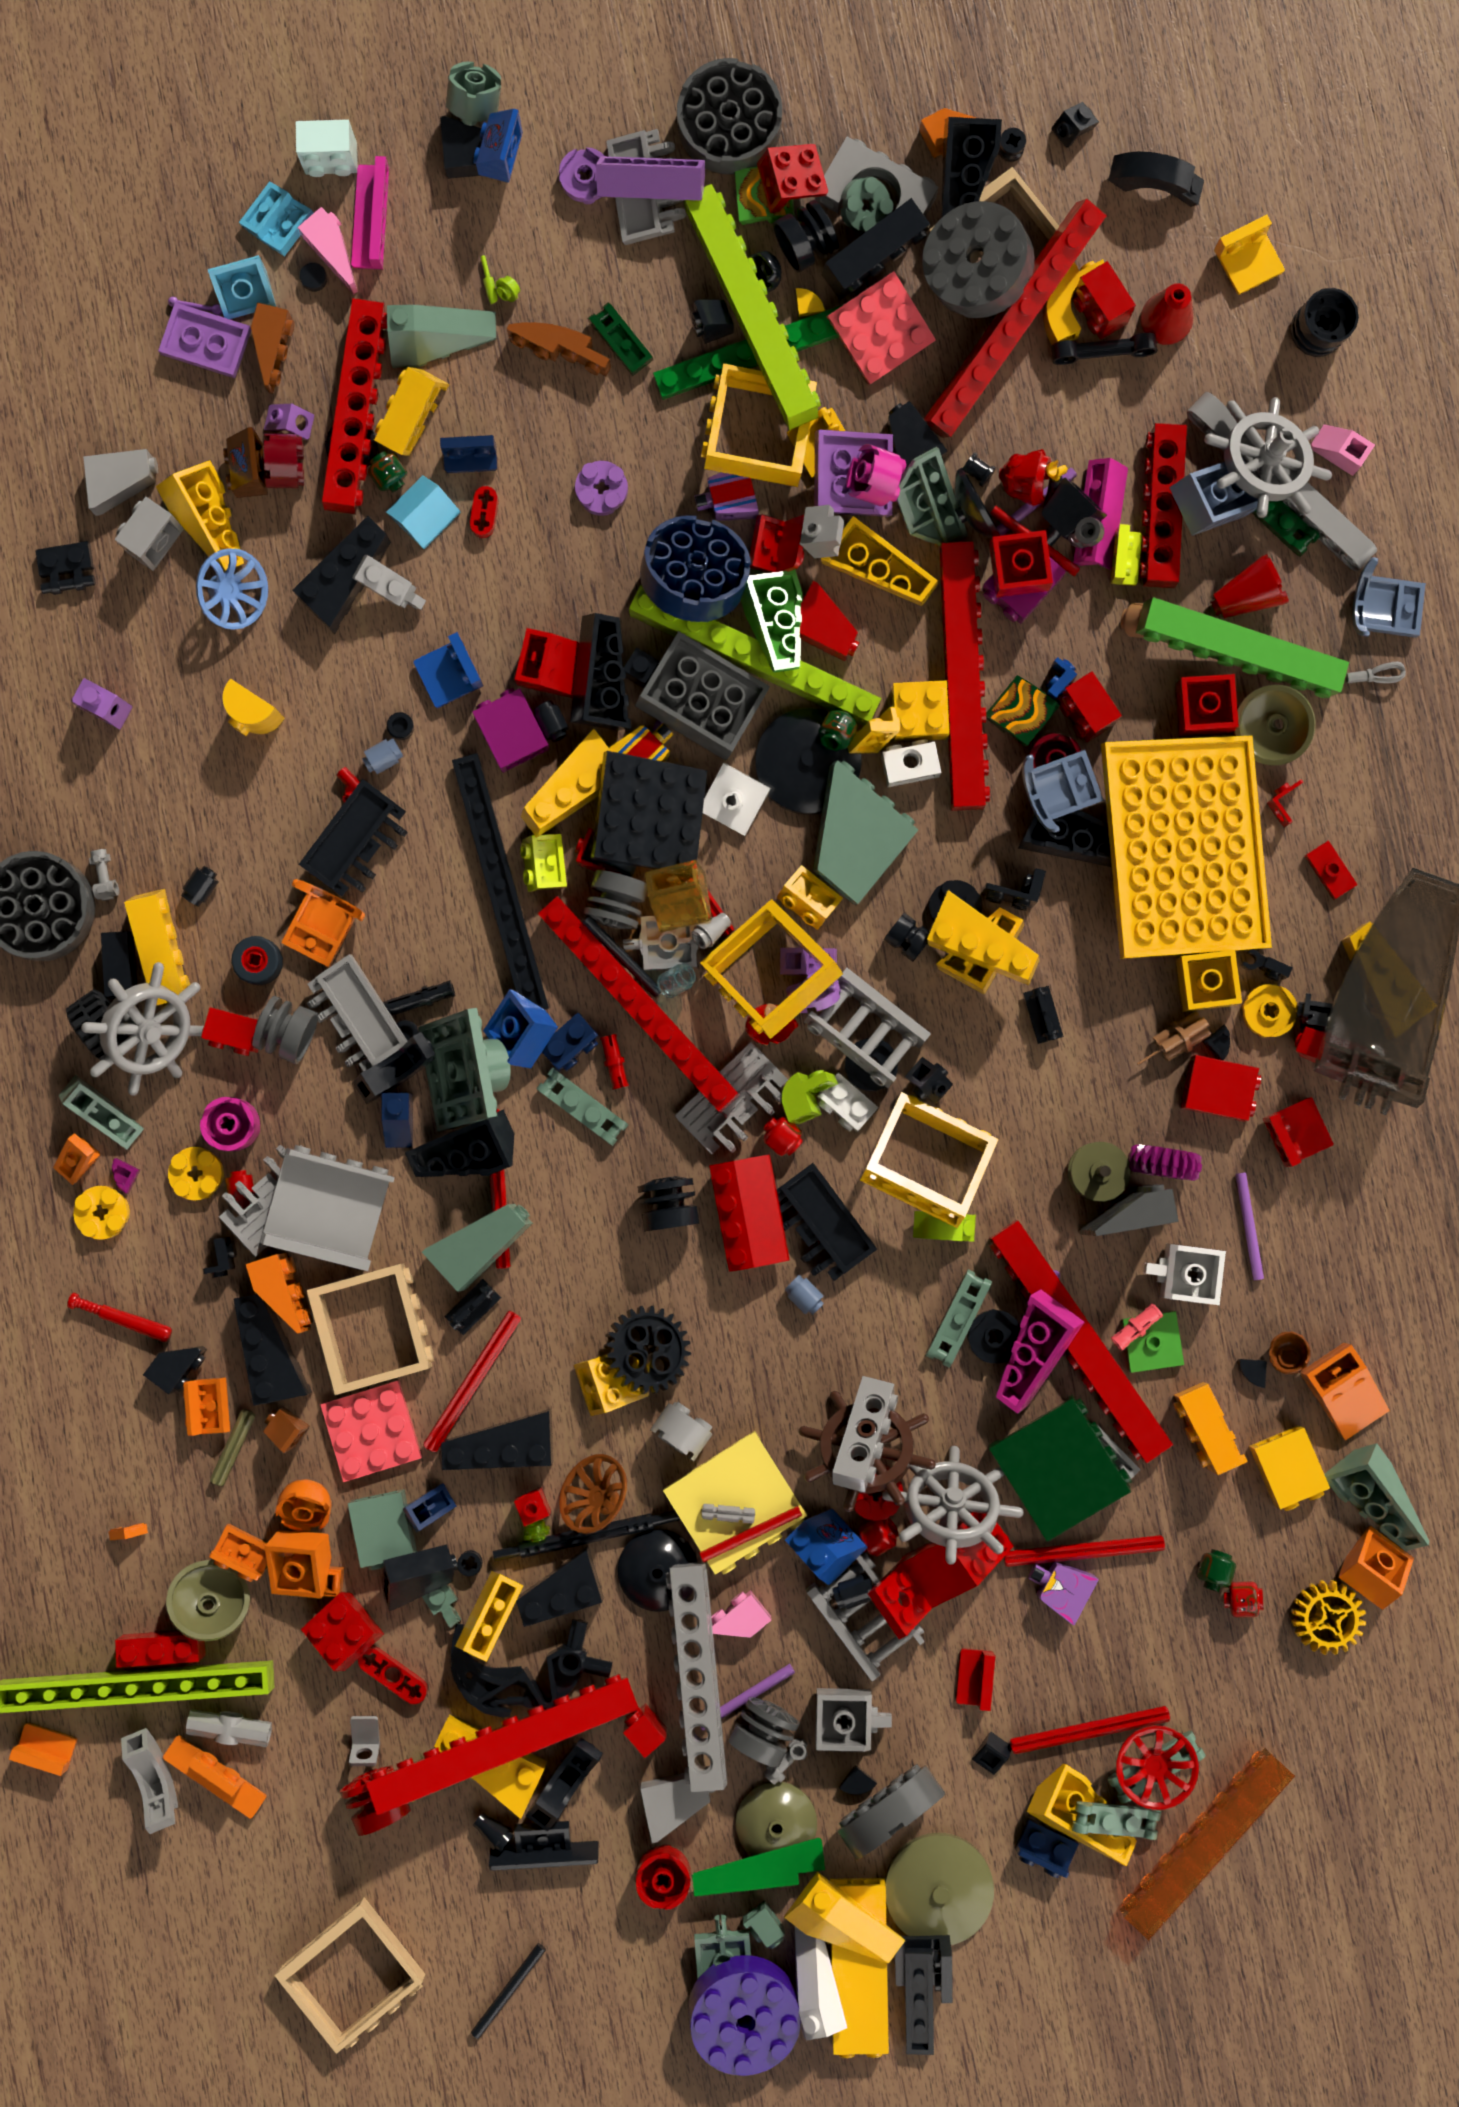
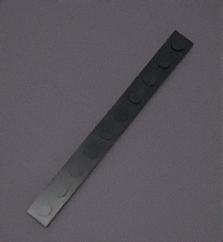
[452,753,549,1010]

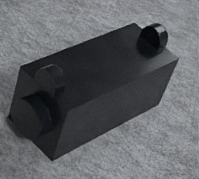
[101,931,137,1000]

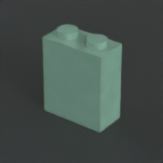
[348,1489,417,1571]

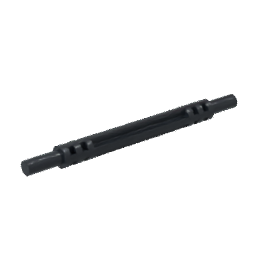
[493,1511,680,1561]

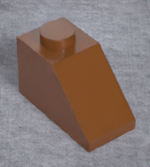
[263,1407,310,1453]

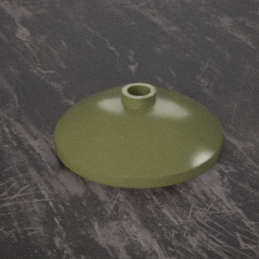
[1235,685,1316,766]
[166,1560,250,1641]
[736,1781,817,1856]

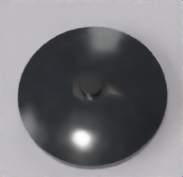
[755,708,862,815]

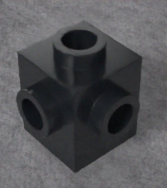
[905,1057,953,1104]

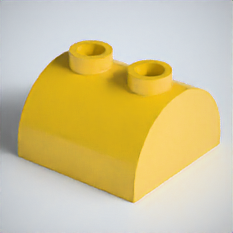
[223,679,285,736]

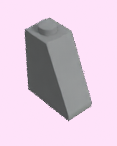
[83,449,158,516]
[640,1773,715,1843]

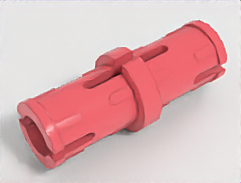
[1111,1303,1163,1351]

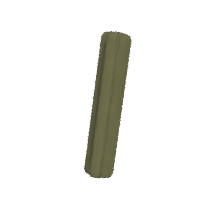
[210,1409,256,1486]

